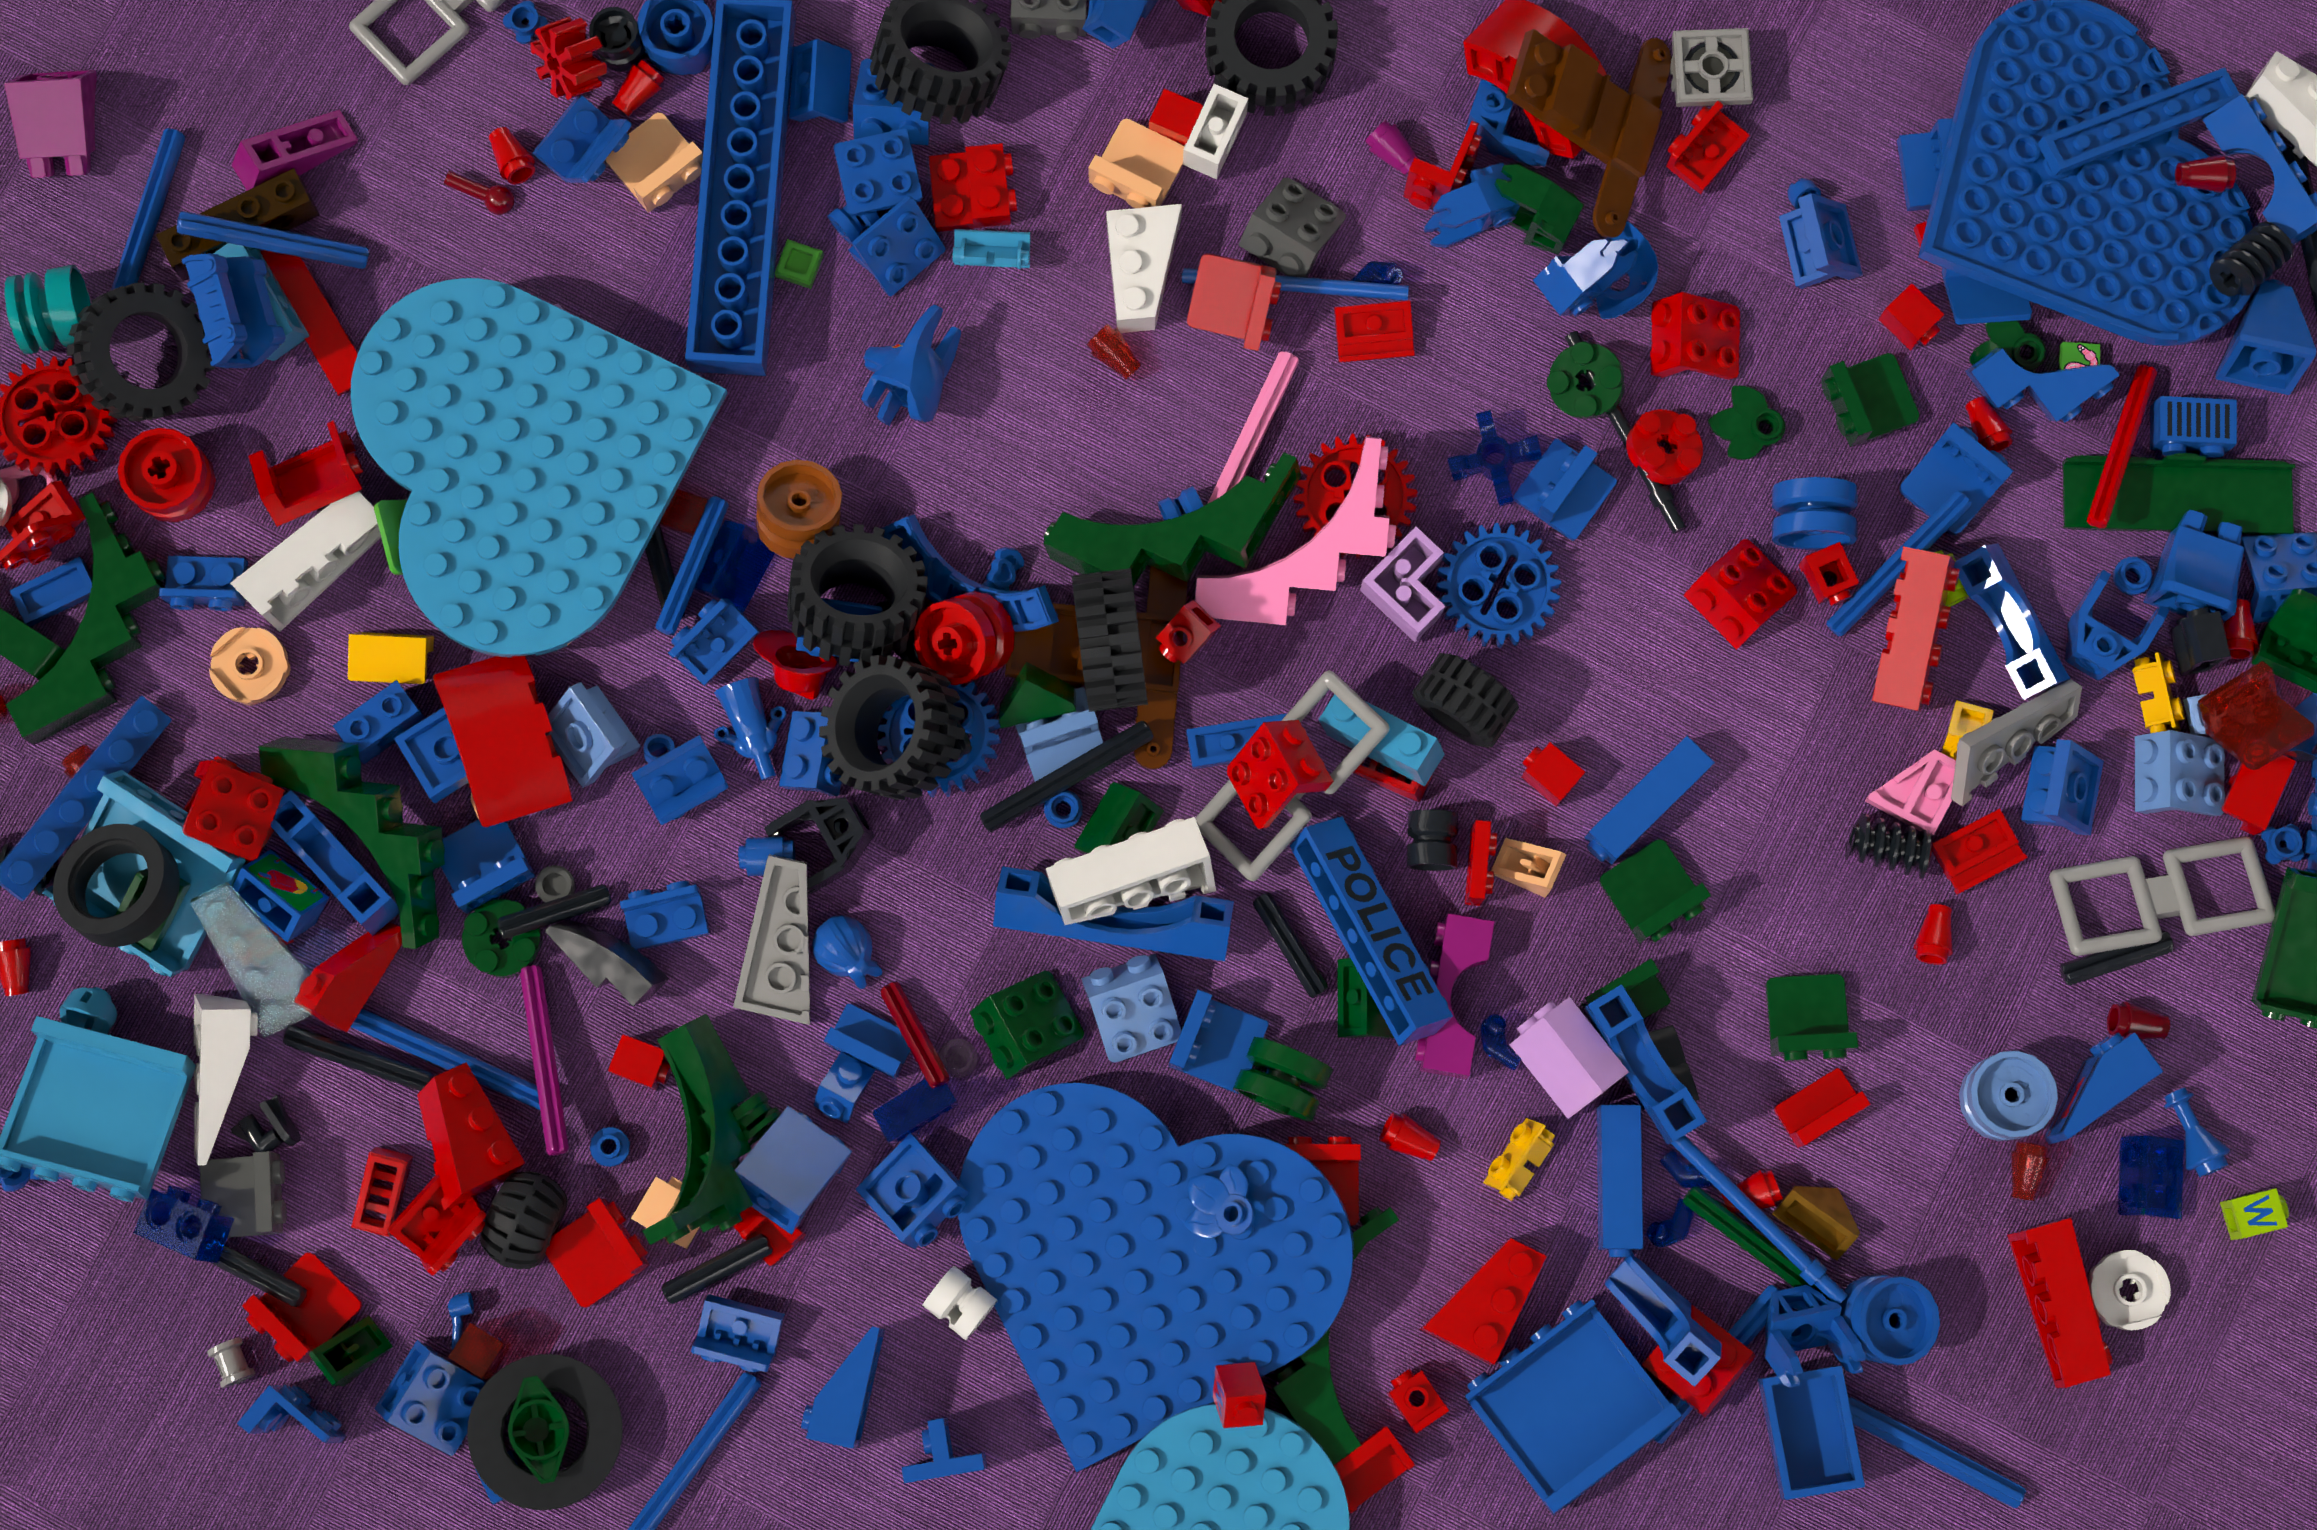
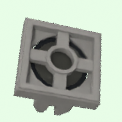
[1670,28,1753,107]

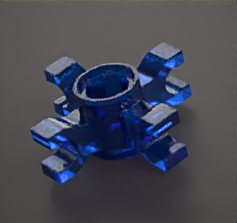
[1447,410,1542,507]

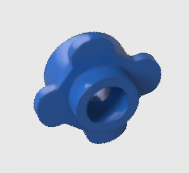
[503,1,548,44]
[2261,824,2304,865]

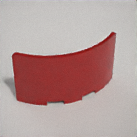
[1463,0,1607,159]
[433,656,573,827]

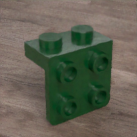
[1821,353,1919,447]
[2251,589,2317,694]
[1599,839,1711,943]
[969,970,1084,1080]
[1765,974,1858,1062]

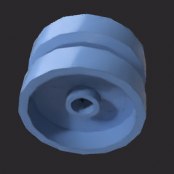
[1959,1051,2058,1141]

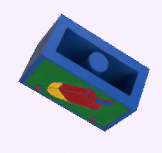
[229,850,329,943]

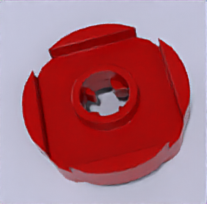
[1626,409,1703,485]

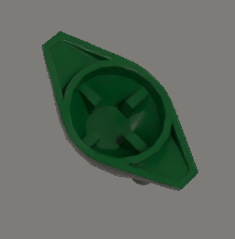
[508,1376,569,1484]

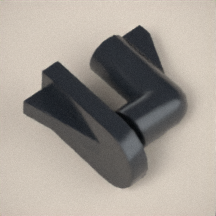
[230,1094,301,1152]

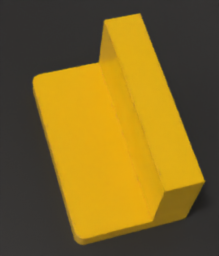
[348,632,434,684]

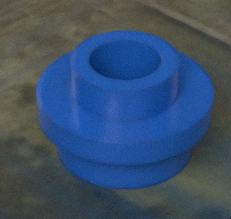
[2113,557,2153,595]
[1044,790,1083,829]
[590,1127,630,1167]

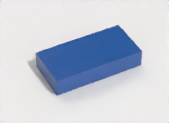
[9,557,93,627]

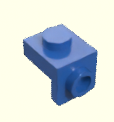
[813,1052,875,1123]

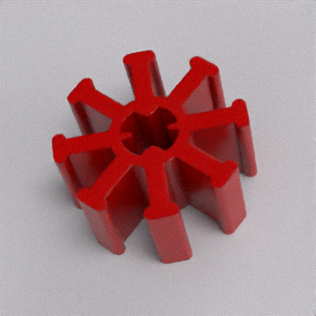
[530,16,607,100]

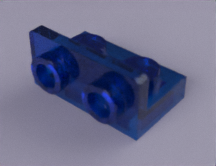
[873,1078,959,1146]
[2118,1135,2184,1219]

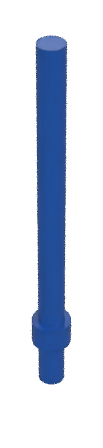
[1182,268,1409,301]
[1671,1135,1848,1304]

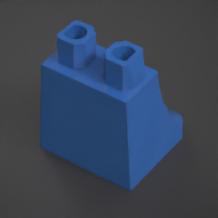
[2143,510,2245,622]

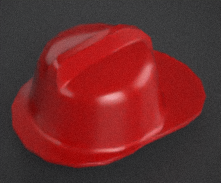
[753,630,837,700]

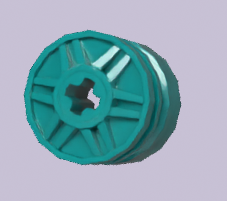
[5,265,91,355]

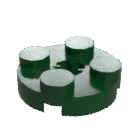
[1547,342,1625,419]
[462,899,543,978]

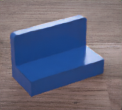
[789,39,852,123]
[824,1004,911,1079]

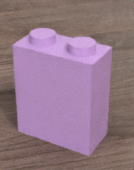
[1509,997,1629,1119]

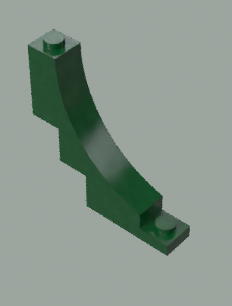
[1043,452,1301,588]

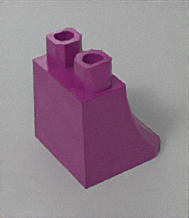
[4,70,97,178]

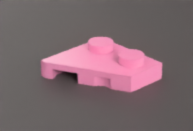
[1865,749,1956,837]

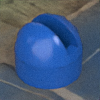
[1787,178,1821,209]
[643,734,675,763]

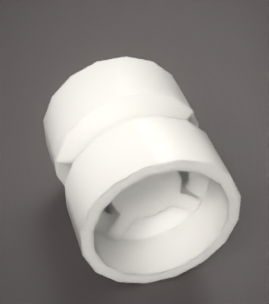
[922,1266,998,1340]

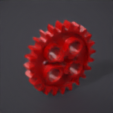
[0,356,118,479]
[1293,434,1418,559]

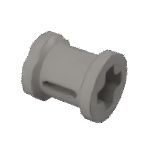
[207,1337,256,1389]

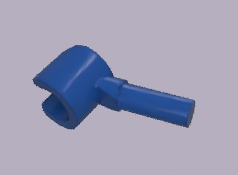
[448,1292,474,1350]

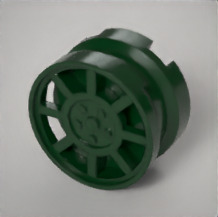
[733,1091,781,1146]

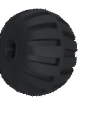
[480,1171,568,1269]

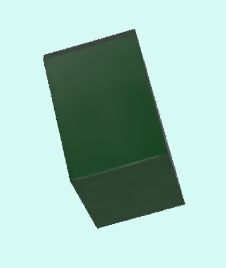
[999,662,1076,728]
[309,1316,393,1386]

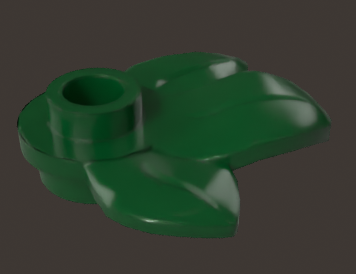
[1969,321,2046,371]
[1708,385,1785,460]

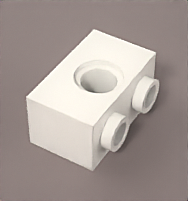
[1183,84,1248,179]

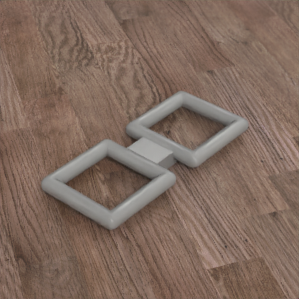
[349,0,506,85]
[1195,670,1390,881]
[2049,836,2275,956]

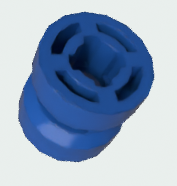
[828,205,880,245]
[1157,486,1203,520]

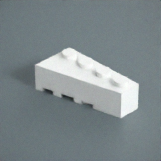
[230,491,381,632]
[1046,817,1216,925]

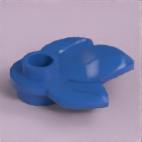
[1185,1163,1255,1239]

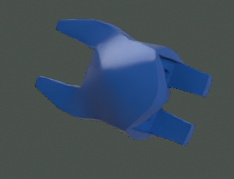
[861,305,962,426]

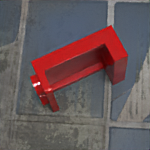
[248,420,363,527]

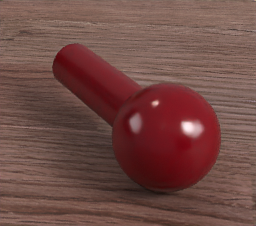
[443,170,515,215]

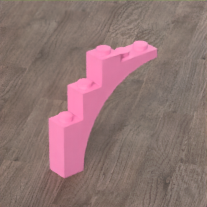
[1195,436,1396,625]

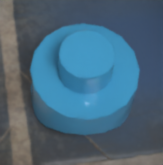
[60,987,118,1034]

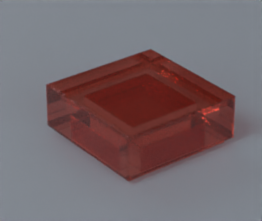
[659,489,708,536]

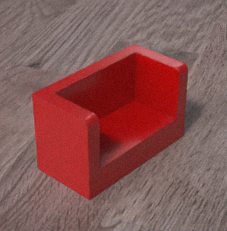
[1334,1426,1415,1514]

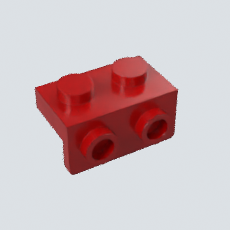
[1666,101,1750,195]

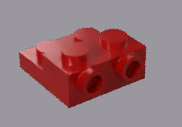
[928,143,1017,232]

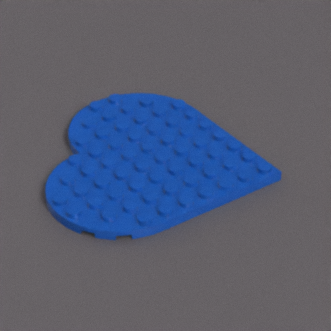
[1918,0,2253,346]
[958,1083,1354,1472]

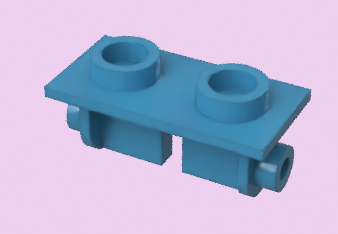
[953,229,1030,269]

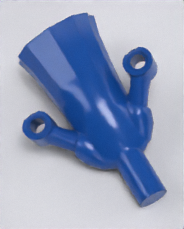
[714,677,787,781]

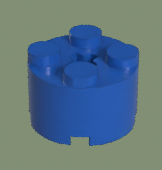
[637,0,715,75]

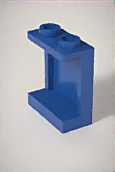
[735,1106,852,1235]

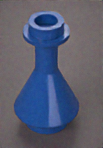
[2164,1087,2230,1178]

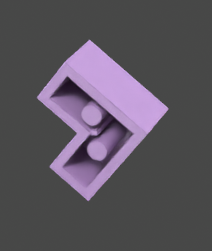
[1360,527,1445,642]

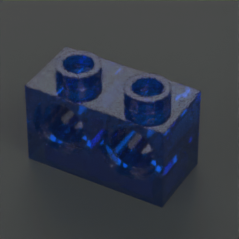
[133,1185,235,1263]

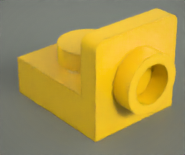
[1941,700,1994,760]

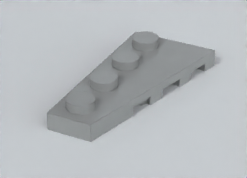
[1951,679,2082,806]
[733,854,810,1025]

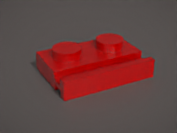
[1334,301,1415,362]
[1932,808,2028,895]
[1464,820,1497,906]

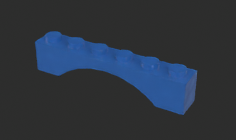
[993,866,1234,961]

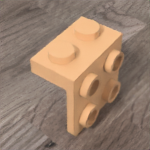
[605,113,703,213]
[1088,119,1185,208]

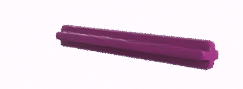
[520,965,569,1155]

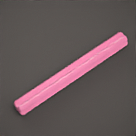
[1207,351,1299,504]

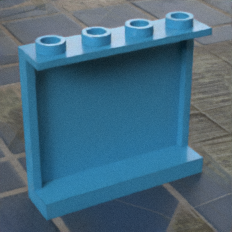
[42,770,246,977]
[0,1016,196,1202]

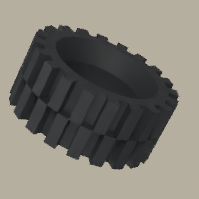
[870,0,1011,125]
[1205,0,1338,116]
[67,282,215,422]
[787,524,927,666]
[1072,568,1148,712]
[819,655,965,800]

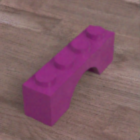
[1415,913,1495,1079]

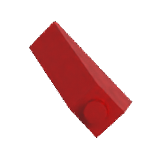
[293,923,402,1032]

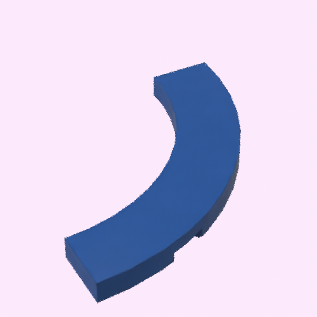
[881,514,1059,632]

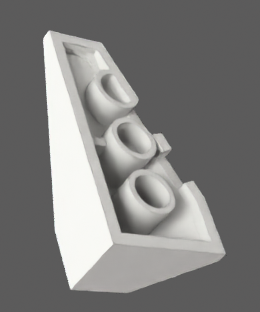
[194,994,258,1165]

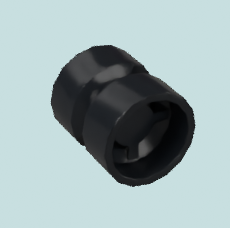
[589,7,646,72]
[1407,809,1458,871]

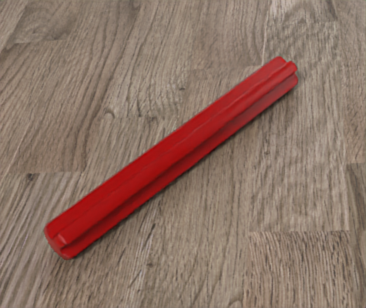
[2087,364,2157,529]

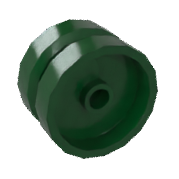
[1233,1037,1333,1122]

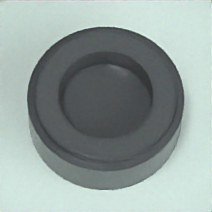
[535,865,576,903]

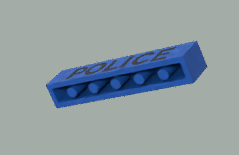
[1290,816,1453,1046]

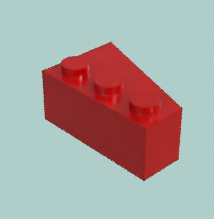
[417,1062,525,1211]
[1420,1238,1547,1365]

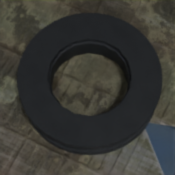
[468,1354,622,1510]

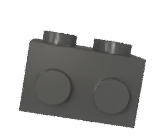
[1010,0,1087,40]
[1239,178,1346,278]
[200,1151,287,1239]

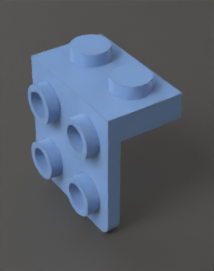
[2135,730,2225,816]
[1081,954,1181,1063]

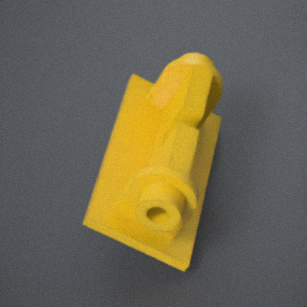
[2132,652,2185,733]
[1483,1118,1555,1201]

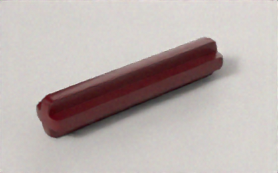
[881,981,949,1088]

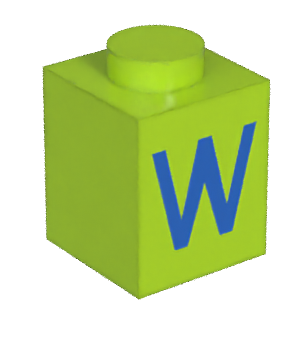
[2220,1188,2289,1240]

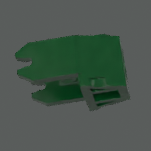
[1494,164,1584,255]

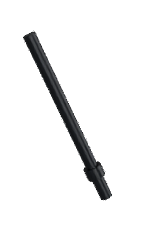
[1565,331,1687,534]

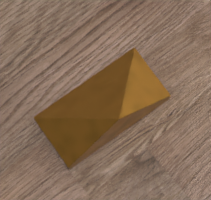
[1772,1186,1860,1261]

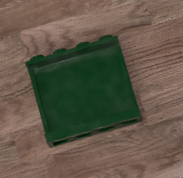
[2251,867,2317,1029]

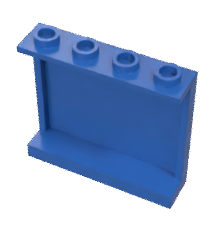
[1465,1299,1682,1516]

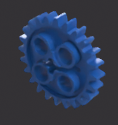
[1435,523,1561,648]
[877,682,1001,798]

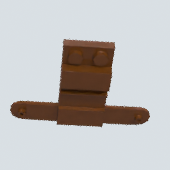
[1506,29,1672,239]
[1005,566,1188,770]

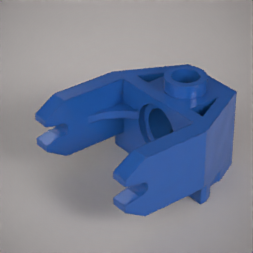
[1466,80,1550,167]
[1423,163,1520,248]
[1533,239,1638,317]
[2065,570,2169,681]
[1765,1285,1866,1388]

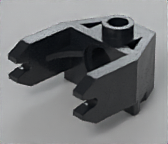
[764,798,875,895]

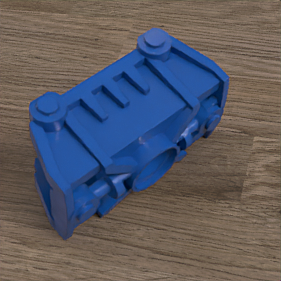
[182,254,286,368]

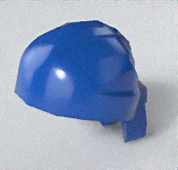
[812,915,882,989]

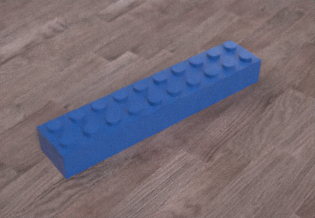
[685,0,796,376]

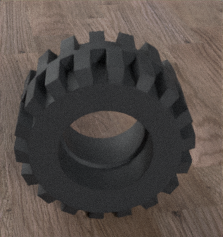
[1412,653,1519,748]

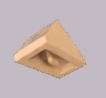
[1491,838,1566,898]

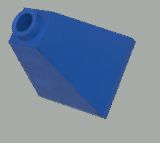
[2215,279,2316,395]

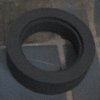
[53,824,180,947]

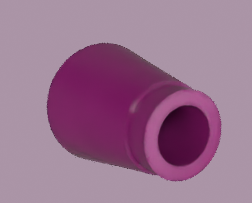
[1365,119,1419,176]

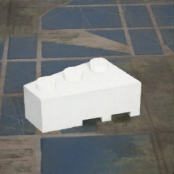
[2245,51,2317,167]
[1106,204,1182,333]

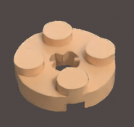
[209,627,291,706]

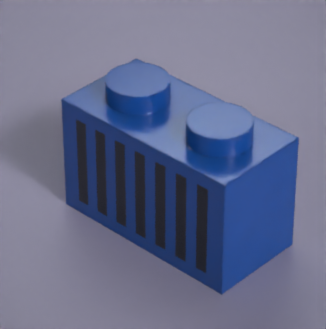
[2150,396,2237,458]

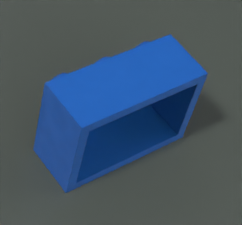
[1758,1366,1865,1500]

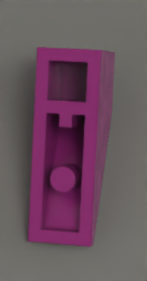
[232,109,358,191]

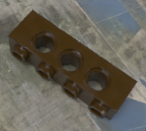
[156,168,320,281]

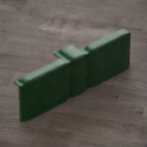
[2062,453,2295,535]

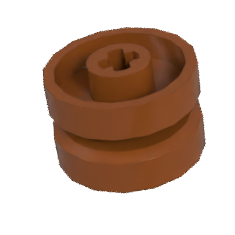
[756,459,842,559]

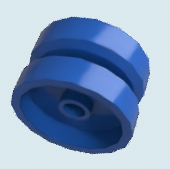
[1772,477,1858,550]
[1839,1274,1940,1366]

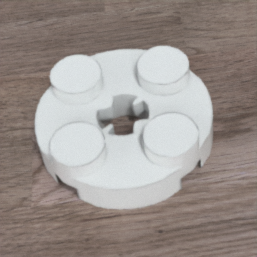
[2088,1250,2171,1330]

